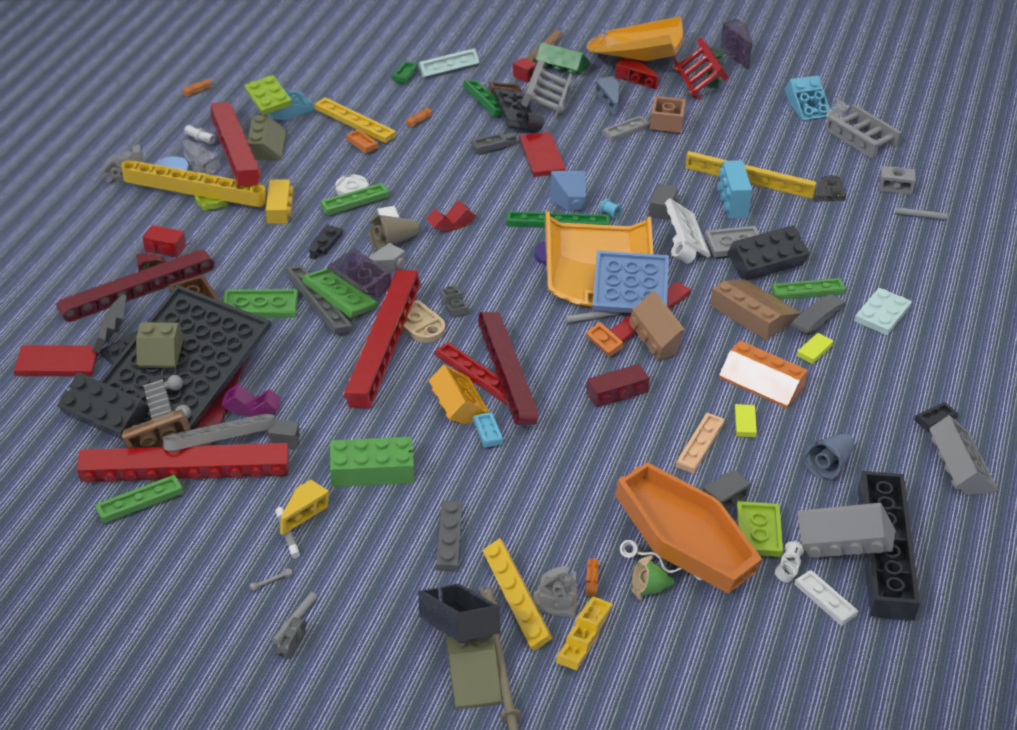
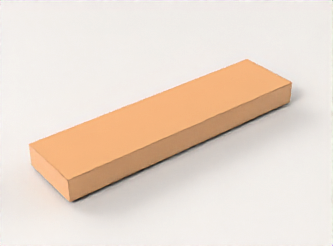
[675,413,725,474]

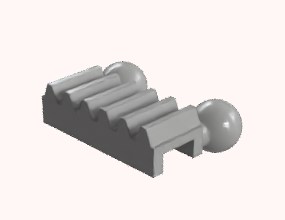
[143,375,191,419]

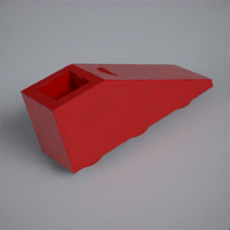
[615,57,659,90]

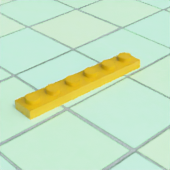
[314,97,396,143]
[482,538,553,651]

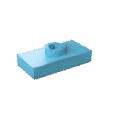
[473,412,503,448]

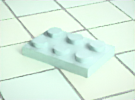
[854,288,912,335]

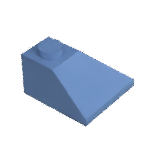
[550,171,586,211]

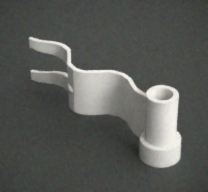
[620,540,702,580]

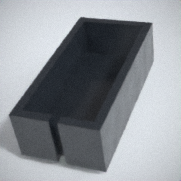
[727,225,810,280]
[57,372,150,441]
[418,583,501,643]

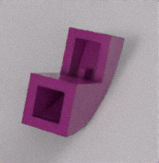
[222,384,281,417]

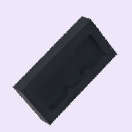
[914,402,958,432]

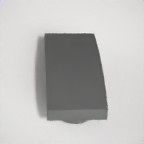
[439,286,469,317]

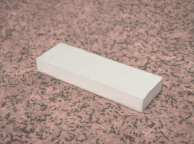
[794,570,858,626]

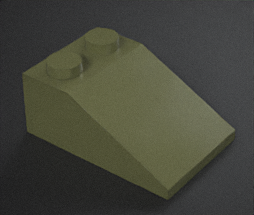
[446,635,502,710]

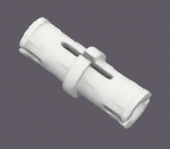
[184,125,216,145]

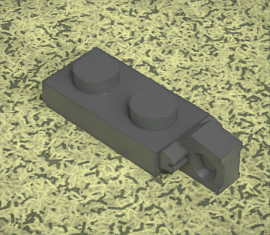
[471,132,517,153]

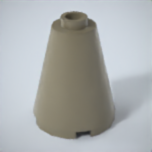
[369,215,419,250]

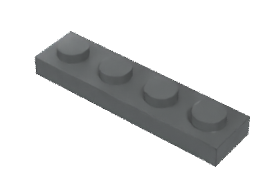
[436,501,463,571]

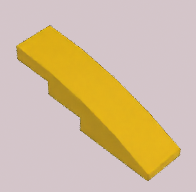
[556,596,613,671]

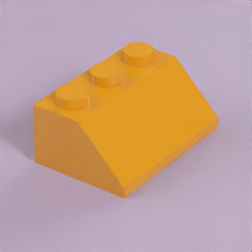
[429,364,490,424]

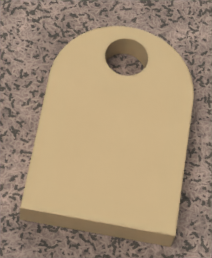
[403,299,445,343]

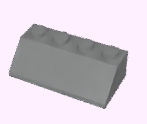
[929,415,998,495]
[798,503,896,558]

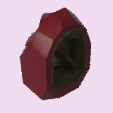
[136,252,166,271]

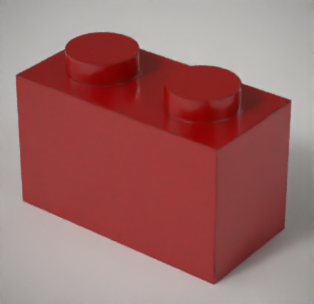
[142,225,186,258]

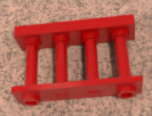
[672,37,729,101]

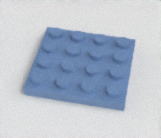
[592,250,669,313]

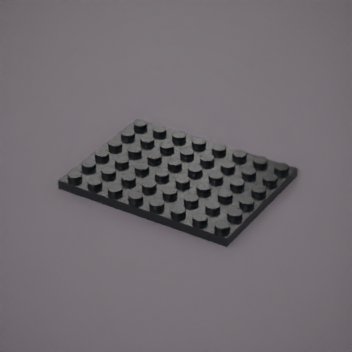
[99,285,272,430]

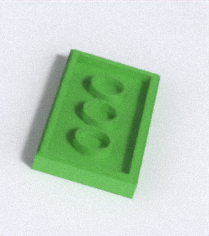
[302,267,378,318]
[223,289,298,318]

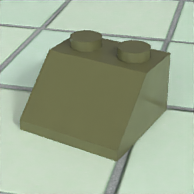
[136,322,184,368]

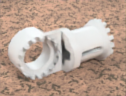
[775,541,804,583]

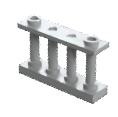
[521,60,573,119]
[825,104,901,158]

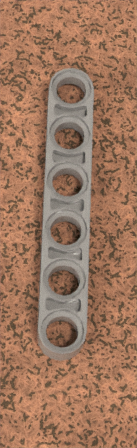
[163,414,275,451]

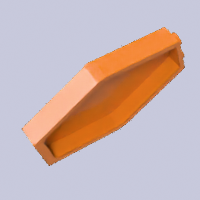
[615,462,762,594]

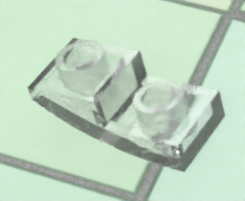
[825,97,850,119]

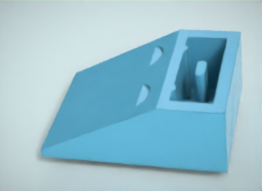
[785,75,831,121]
[267,89,315,120]

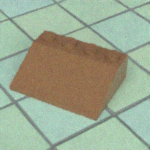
[710,279,801,340]

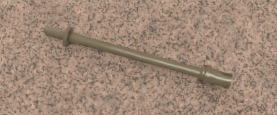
[479,586,522,730]

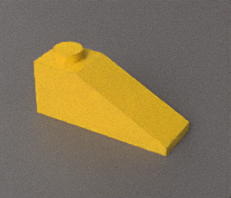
[280,480,329,535]

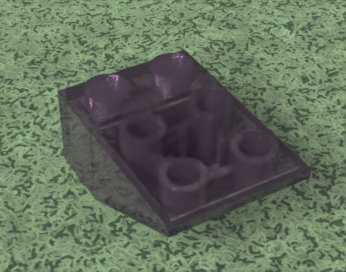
[720,19,753,69]

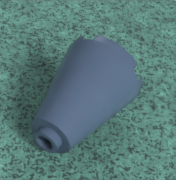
[805,433,855,479]

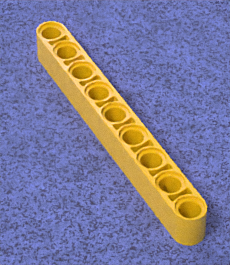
[121,160,266,207]

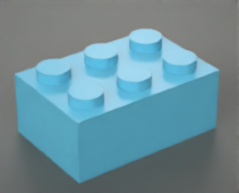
[717,160,752,218]

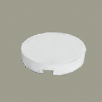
[335,174,369,195]

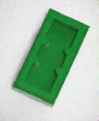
[392,61,418,84]

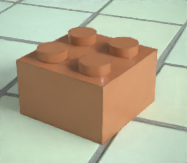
[650,96,686,133]

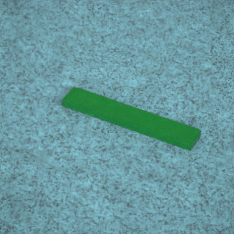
[507,211,610,228]

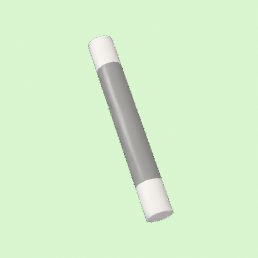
[275,507,300,558]

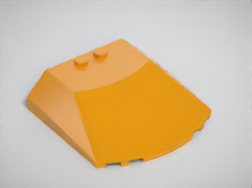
[587,16,684,61]
[545,211,653,308]

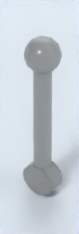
[250,568,292,591]

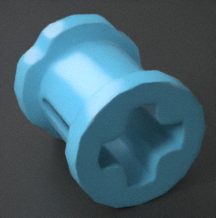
[600,198,622,219]

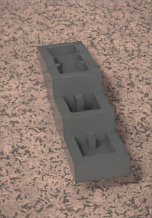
[92,294,126,353]
[790,294,846,334]

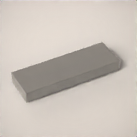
[602,116,650,142]

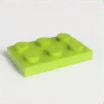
[244,75,292,115]
[736,501,783,557]

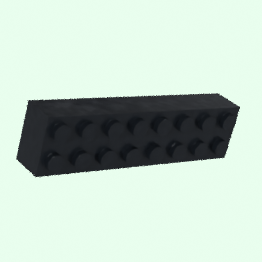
[858,471,920,620]

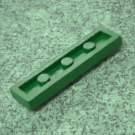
[463,80,502,117]

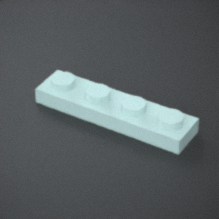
[418,48,480,78]

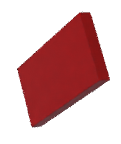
[519,132,566,177]
[13,345,98,376]

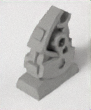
[100,144,144,183]
[533,566,578,618]

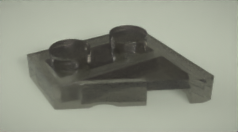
[813,175,846,202]

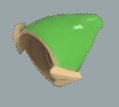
[631,555,674,601]

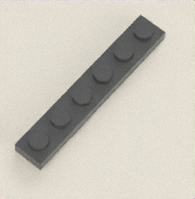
[285,265,352,334]

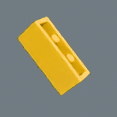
[266,180,294,224]

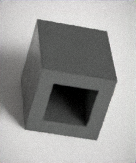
[268,419,300,450]

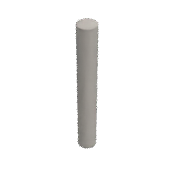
[895,207,948,220]
[565,311,620,323]
[272,592,318,645]

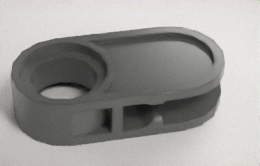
[276,617,307,659]

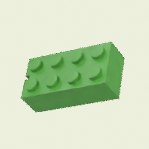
[330,437,414,487]

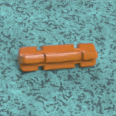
[183,79,212,97]
[406,107,432,127]
[585,558,599,596]

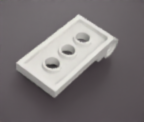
[665,198,710,264]

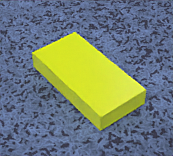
[797,333,834,364]
[734,404,757,438]

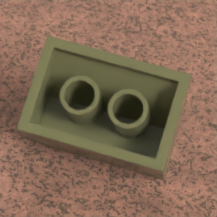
[248,115,286,160]

